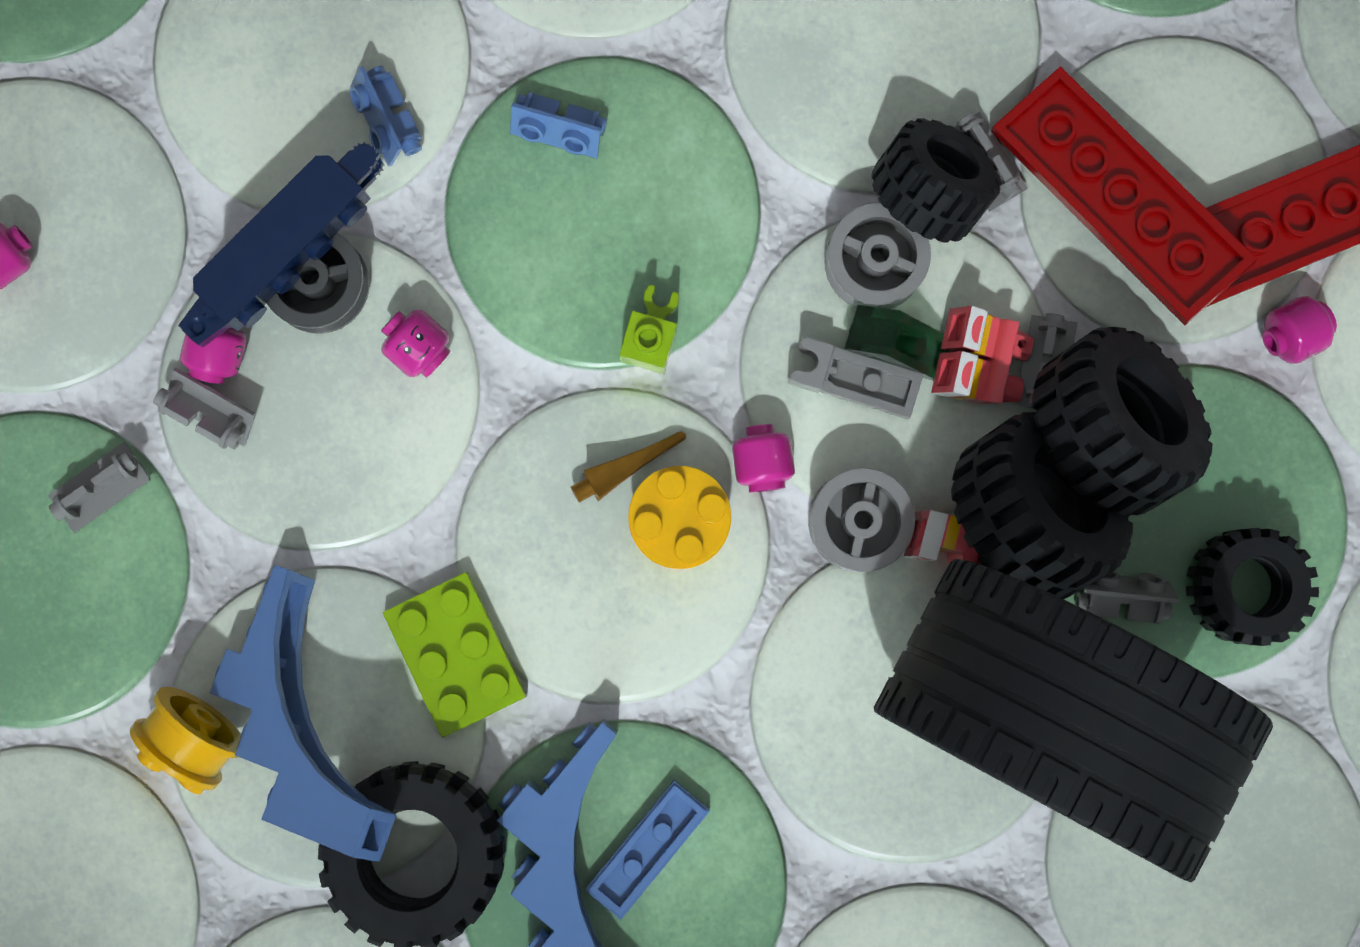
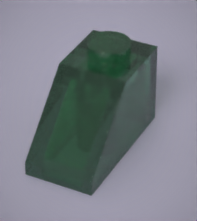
[844,305,950,381]

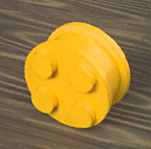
[628,466,731,569]
[129,687,241,795]

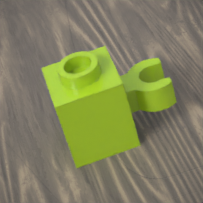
[619,285,679,374]

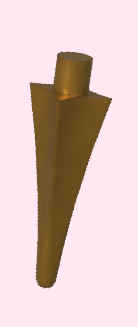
[570,431,686,503]

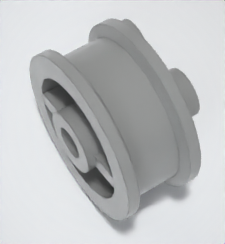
[824,203,931,312]
[808,468,915,572]

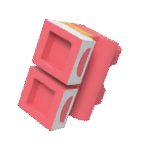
[931,306,1034,404]
[904,510,982,565]

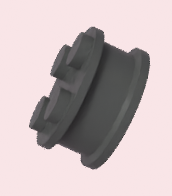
[267,233,370,334]

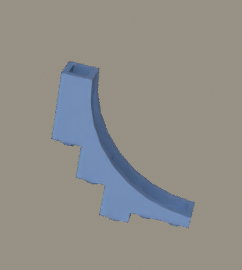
[210,565,396,862]
[497,719,618,947]

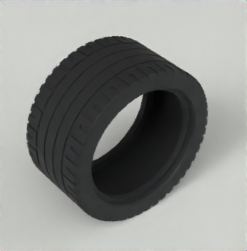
[874,559,1273,883]

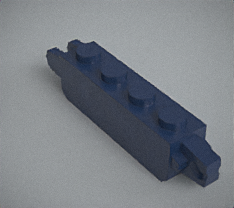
[178,142,385,347]

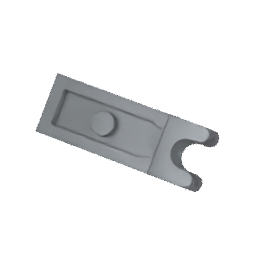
[788,337,924,419]

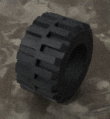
[871,118,1001,243]
[1186,528,1319,646]

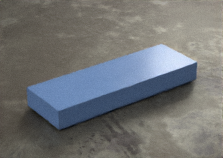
[585,780,710,920]

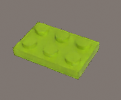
[382,572,527,738]

